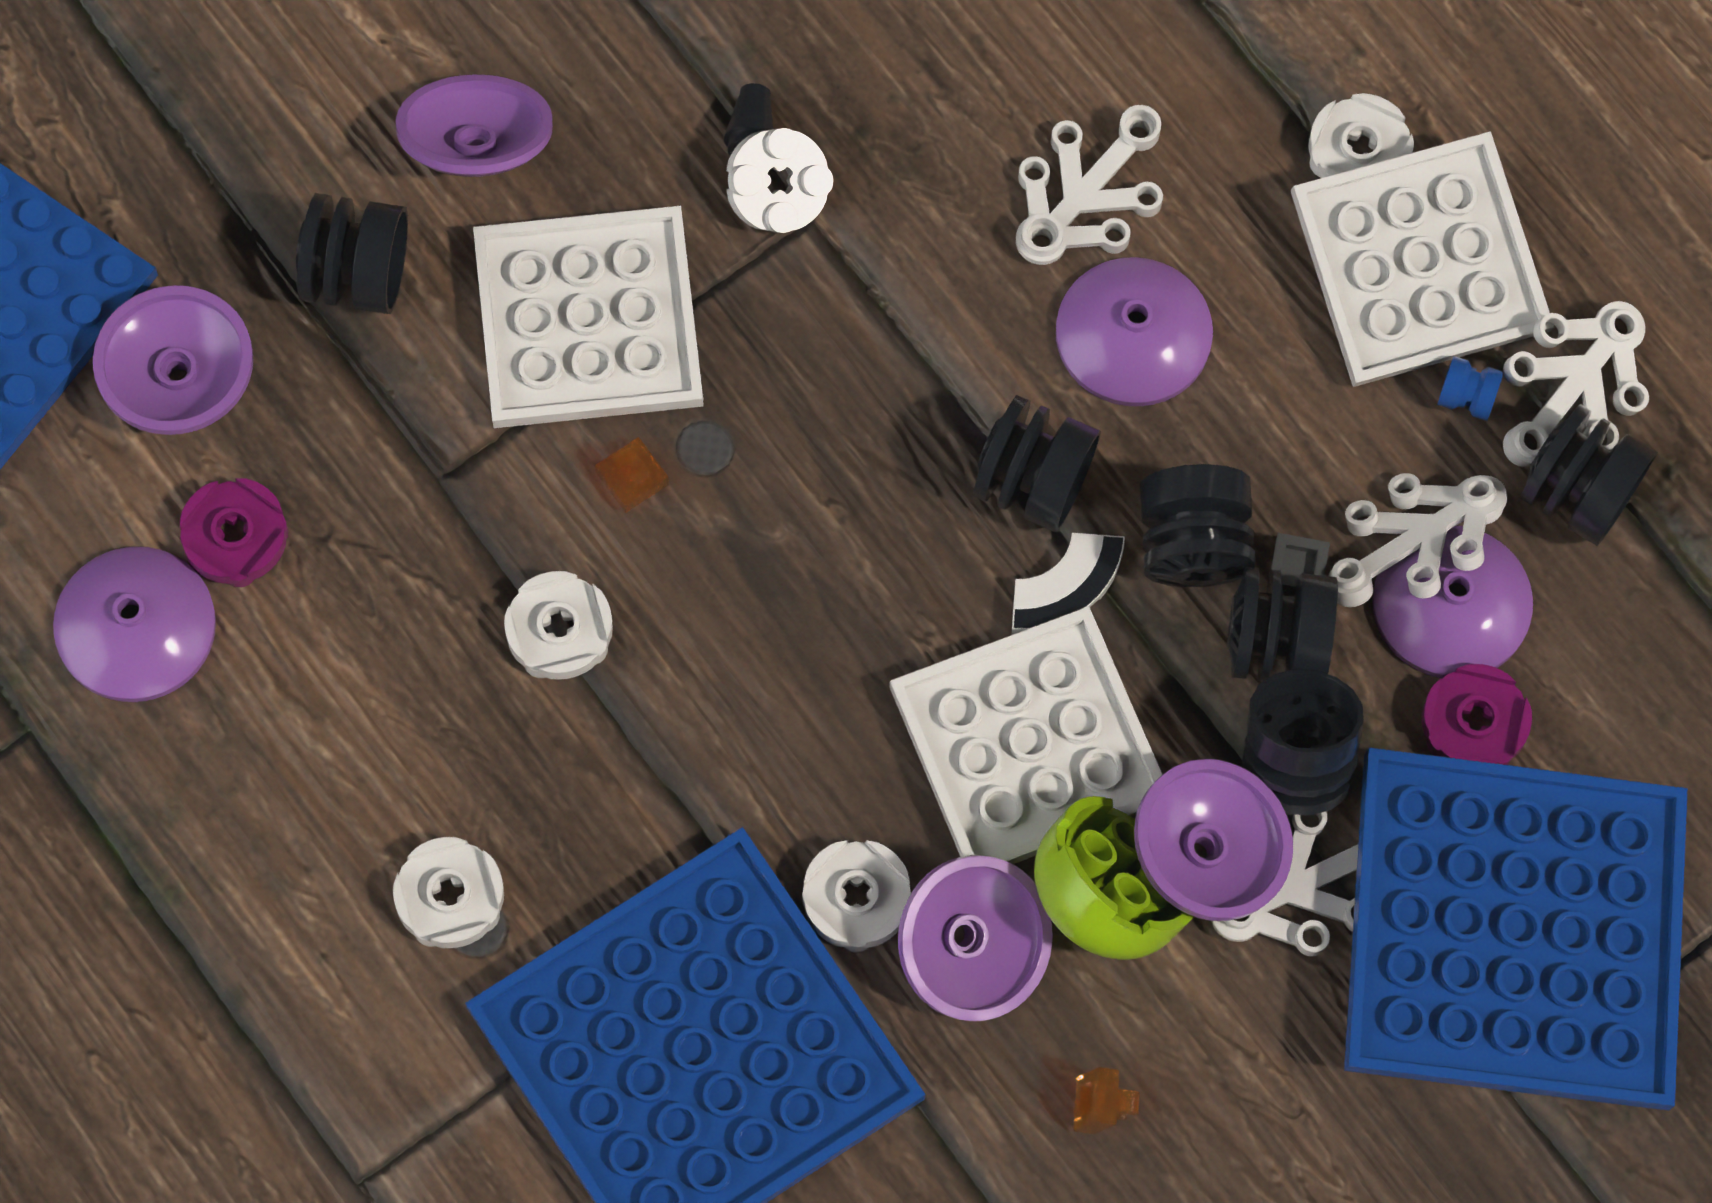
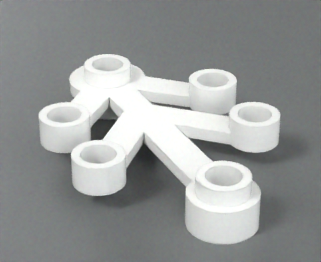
[1016,105,1163,265]
[1503,301,1649,467]
[1328,473,1507,607]
[1211,811,1358,956]

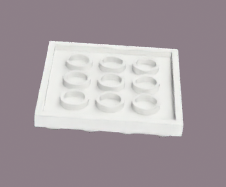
[1291,131,1554,387]
[473,206,703,428]
[890,606,1162,864]

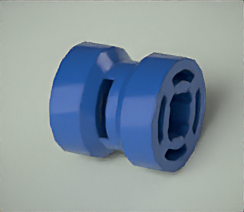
[1437,356,1504,421]

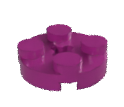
[180,478,289,588]
[1422,664,1532,765]

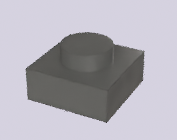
[1267,533,1330,594]

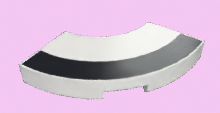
[1011,533,1125,635]

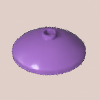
[396,75,553,177]
[1056,257,1213,406]
[93,285,253,435]
[1372,526,1533,678]
[53,546,216,702]
[1134,759,1293,921]
[898,855,1053,1021]

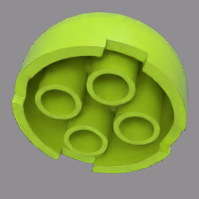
[1034,796,1194,960]

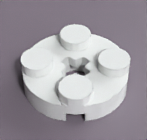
[1308,93,1414,178]
[726,128,833,233]
[504,571,613,680]
[393,837,504,948]
[802,840,911,952]

